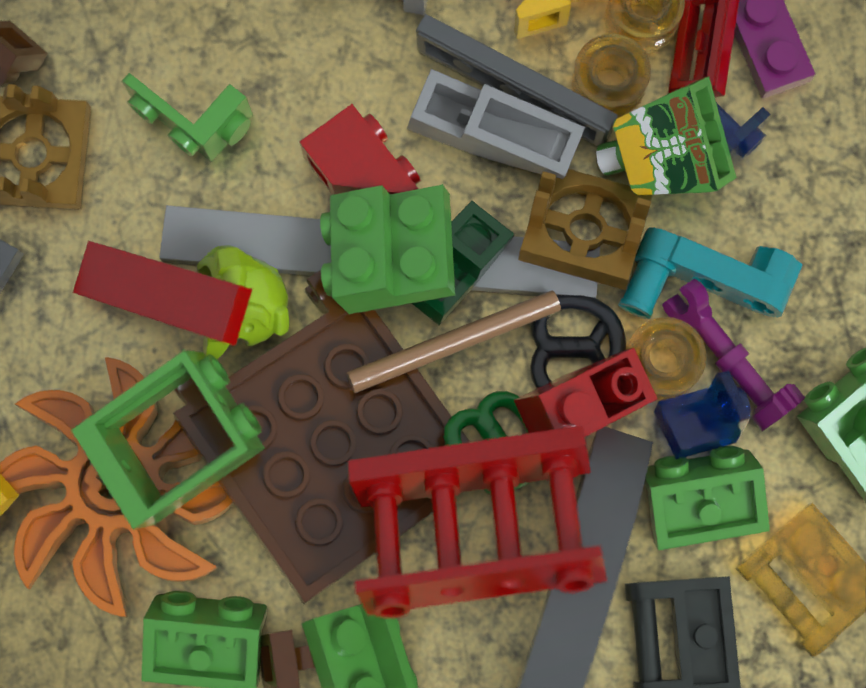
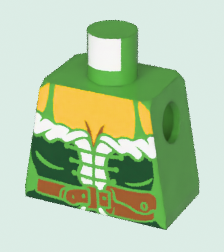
[596,76,737,195]

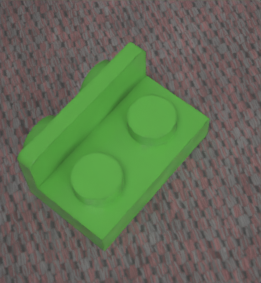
[644,446,770,551]
[141,591,267,688]
[302,604,418,688]

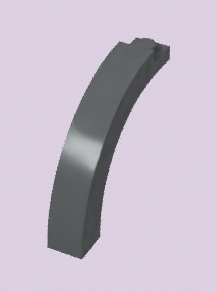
[516,427,653,688]

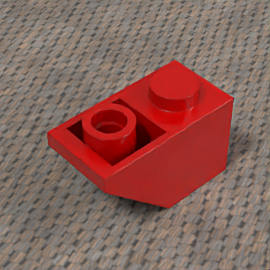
[299,104,421,195]
[514,347,657,437]

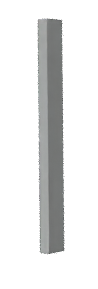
[159,205,600,298]

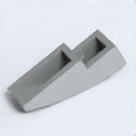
[407,69,585,179]

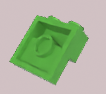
[320,184,455,314]
[796,347,866,502]

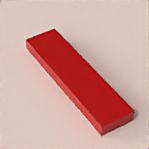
[72,240,253,346]

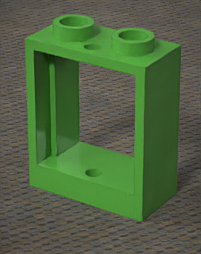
[71,350,265,530]

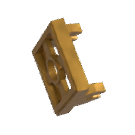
[0,84,91,209]
[518,169,652,290]

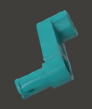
[618,227,803,319]

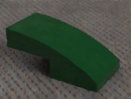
[411,201,514,325]

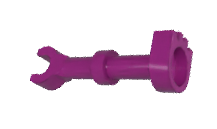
[662,278,805,432]

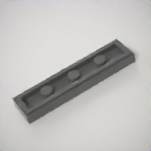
[416,14,618,147]

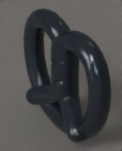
[530,295,627,389]

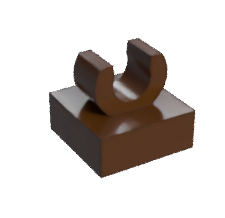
[0,20,48,87]
[260,630,315,688]

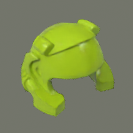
[197,245,289,359]

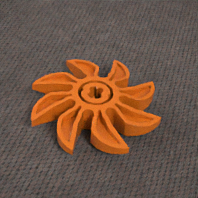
[0,357,234,617]

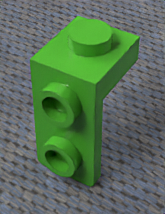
[122,73,253,162]

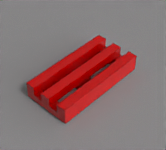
[668,0,739,97]

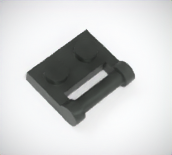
[625,576,741,688]

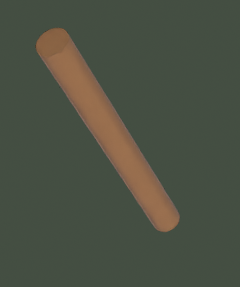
[346,290,561,393]

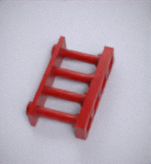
[348,425,607,618]

